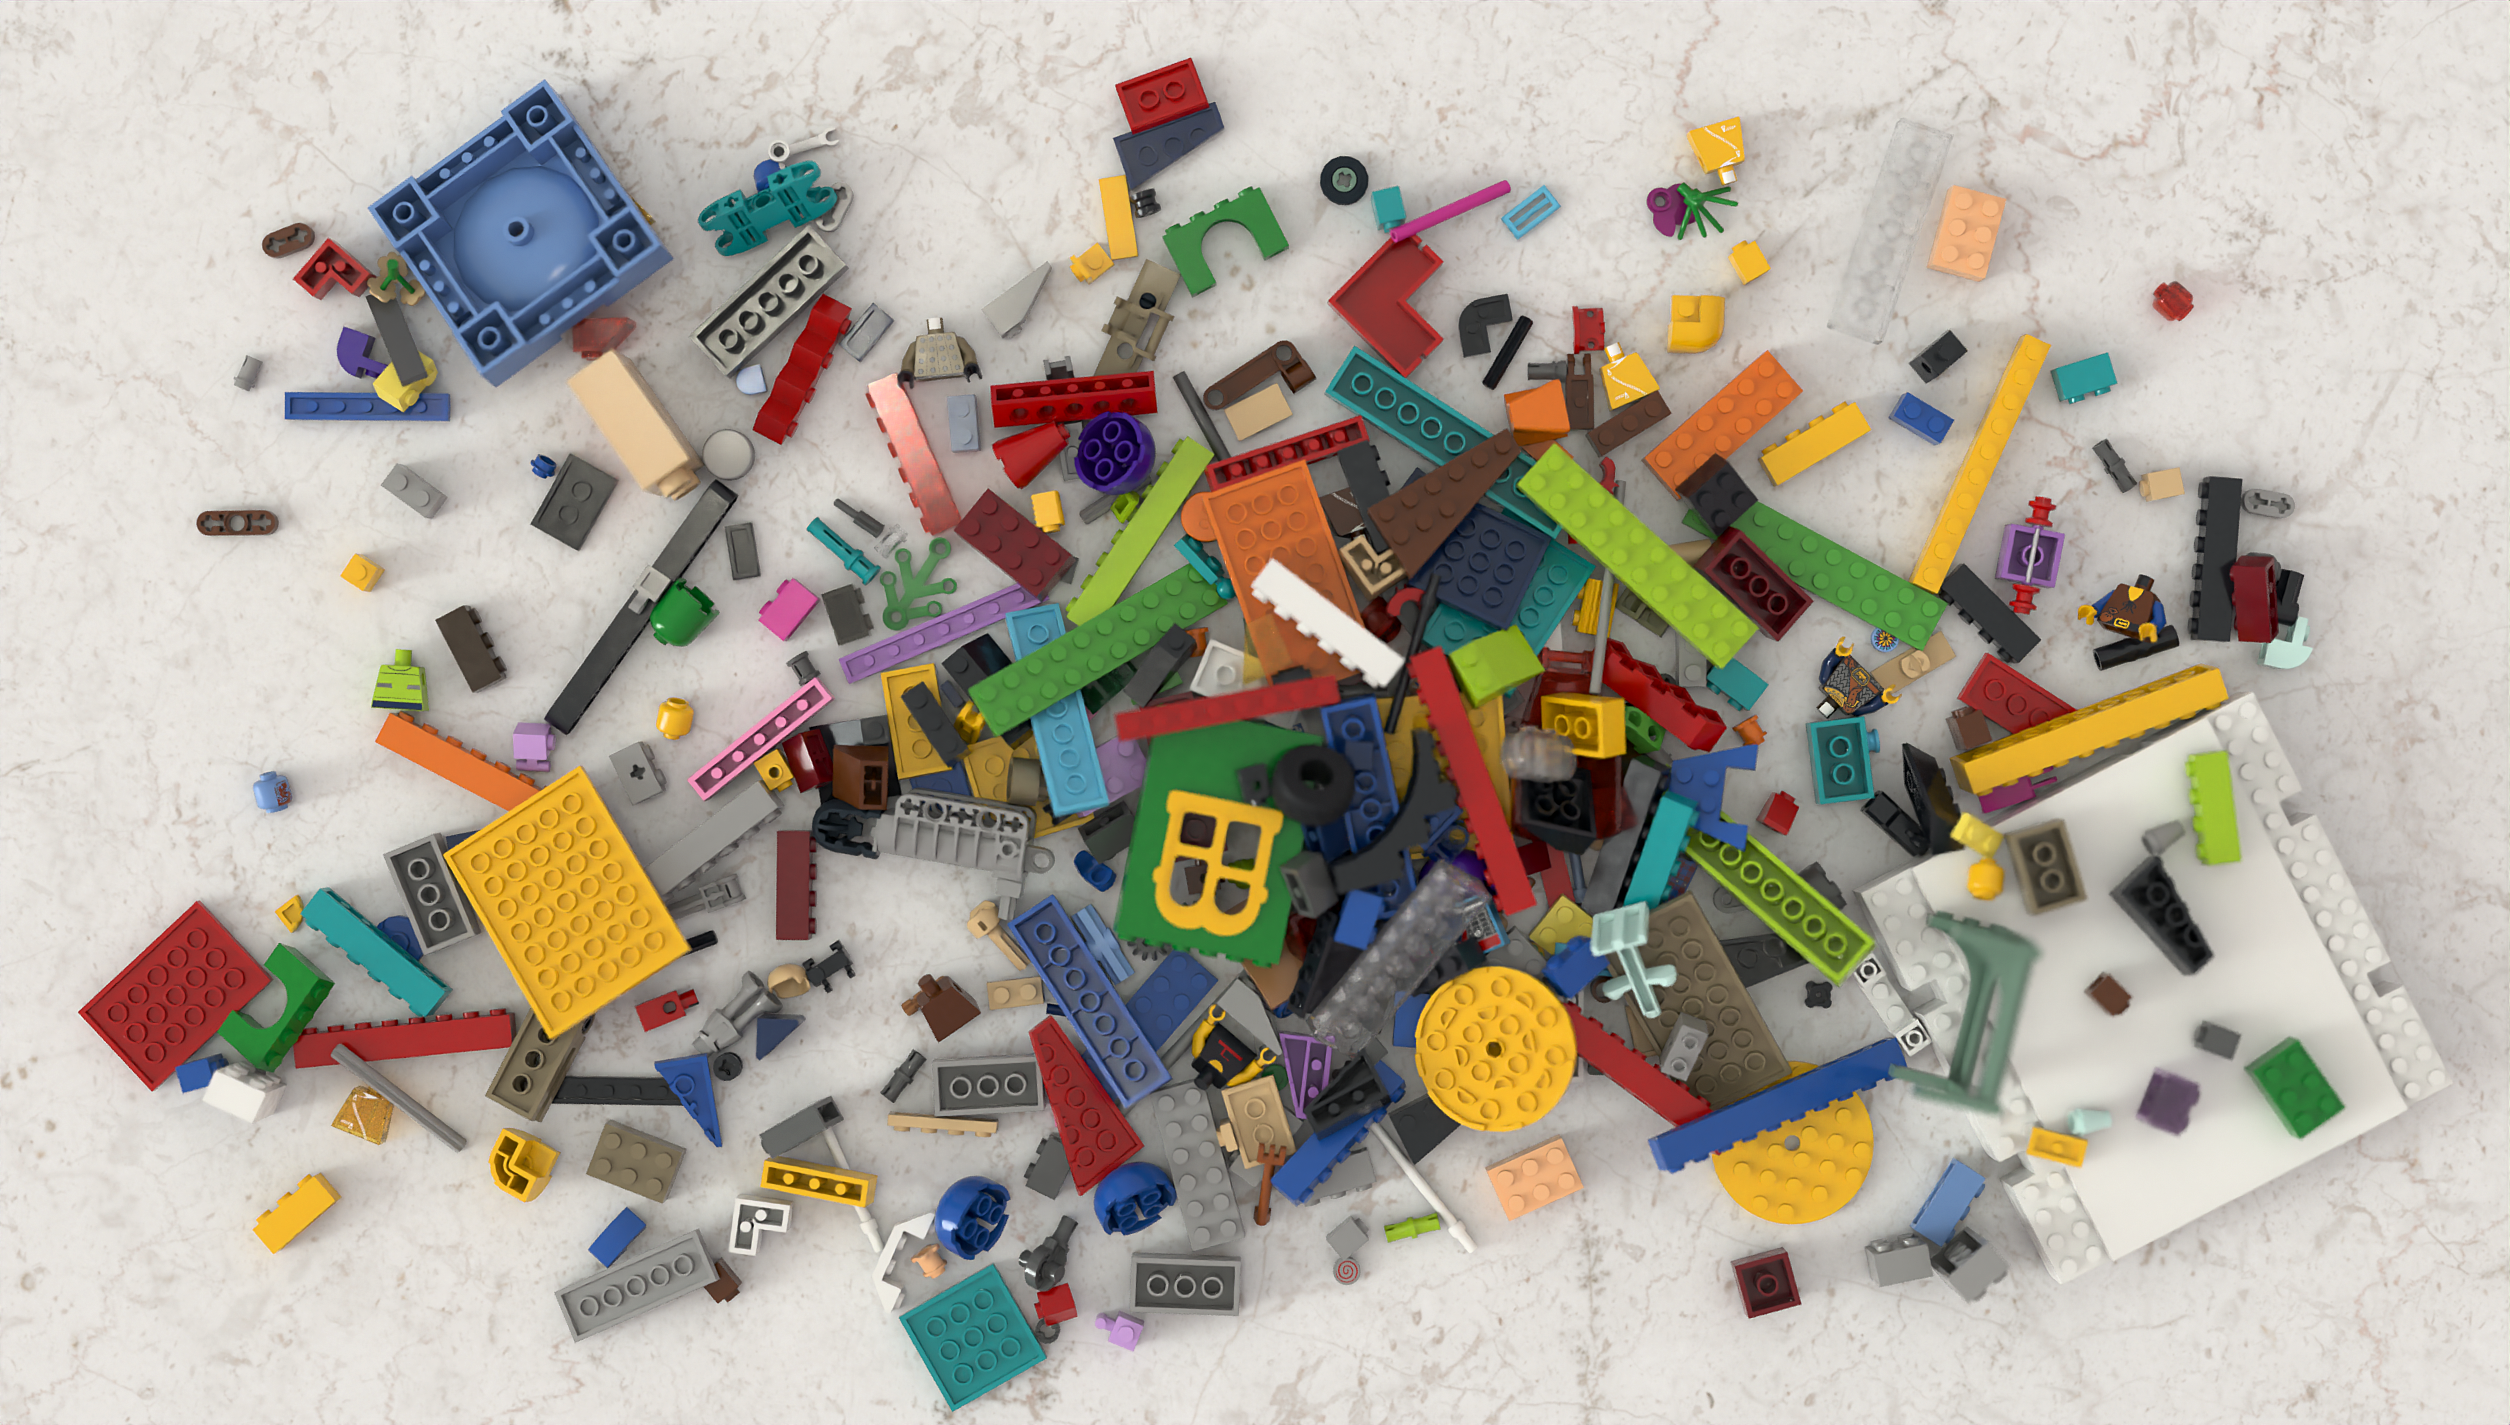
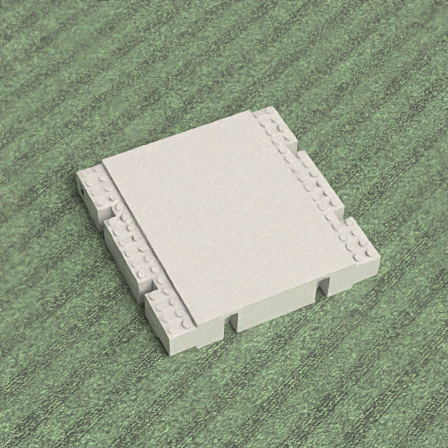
[1852,692,2454,1285]

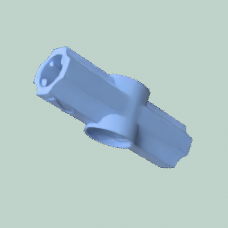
[1071,904,1135,985]

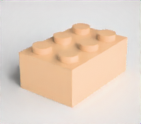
[1927,185,2006,282]
[1485,1134,1584,1221]

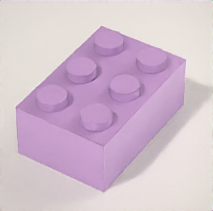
[1076,736,1146,818]

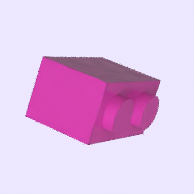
[758,578,821,641]

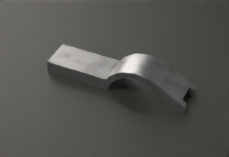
[1043,355,1088,481]

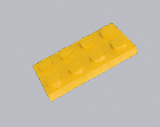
[880,663,953,780]

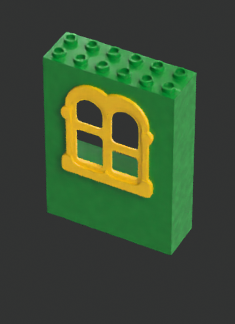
[1113,704,1324,968]

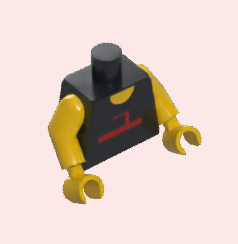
[1191,1004,1276,1090]

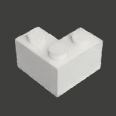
[728,1194,794,1256]

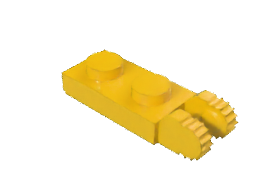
[954,700,986,744]

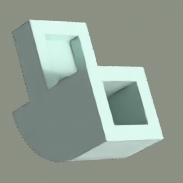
[2257,616,2313,669]

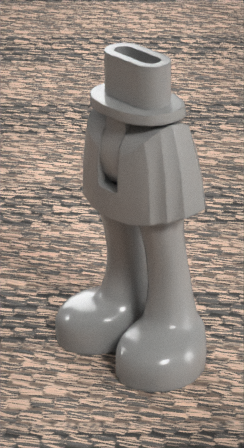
[692,971,783,1058]

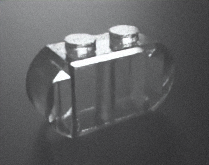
[1500,726,1577,783]

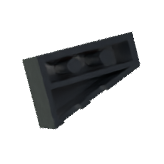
[1304,1048,1391,1141]

